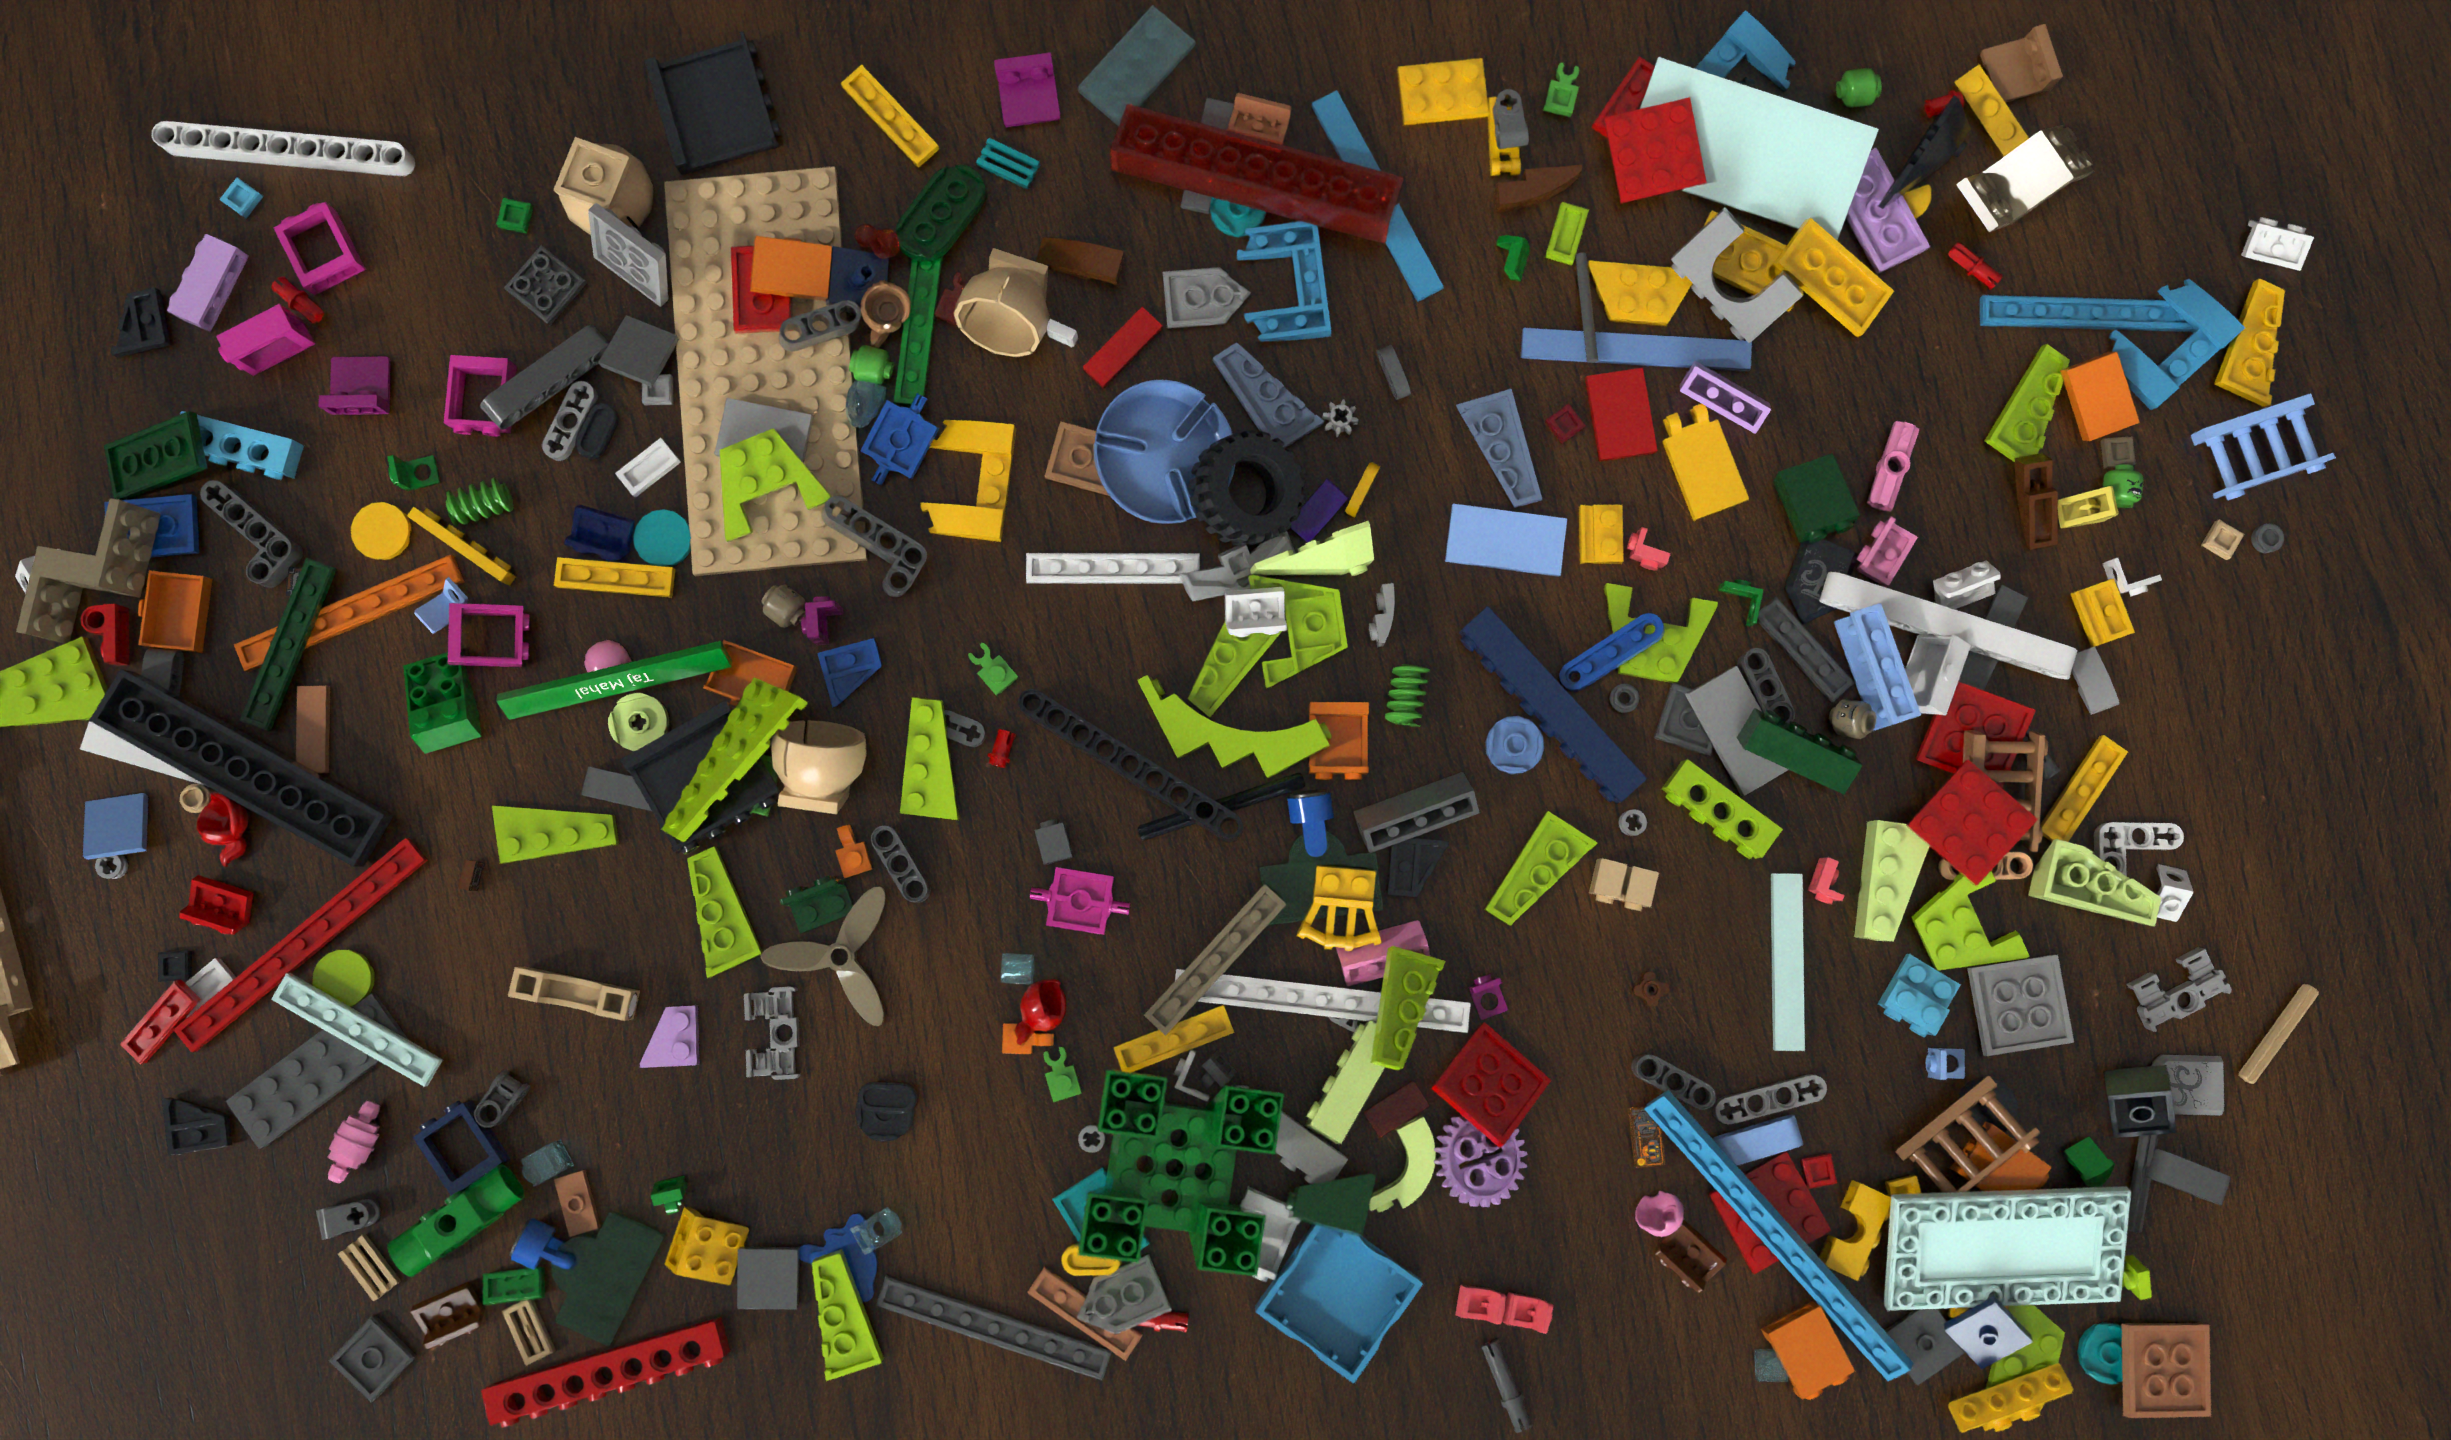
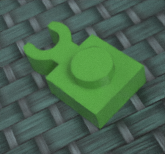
[1543,63,1579,117]
[968,643,1019,696]
[1044,1046,1082,1102]

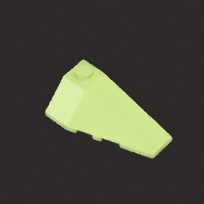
[1250,521,1374,576]
[2028,839,2161,926]

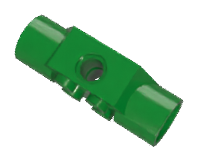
[387,1164,525,1277]

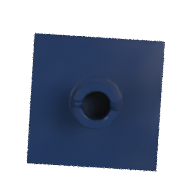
[826,246,889,309]

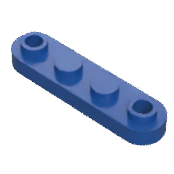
[1559,613,1665,692]

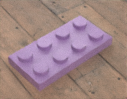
[1846,148,1930,275]

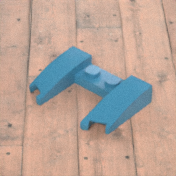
[1695,10,1795,92]
[1237,219,1331,342]
[2109,279,2245,410]

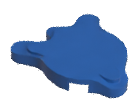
[799,1213,879,1302]

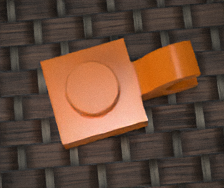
[835,825,873,878]
[1002,1023,1054,1054]

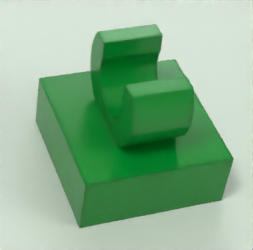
[650,1175,687,1215]

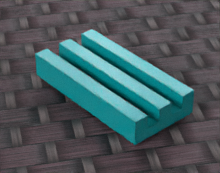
[976,138,1040,189]

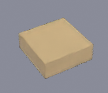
[2201,519,2244,560]

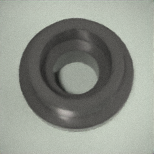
[1610,684,1639,713]

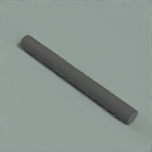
[1575,252,1598,363]

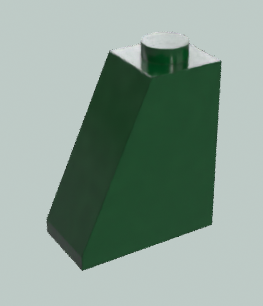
[1285,1174,1376,1236]

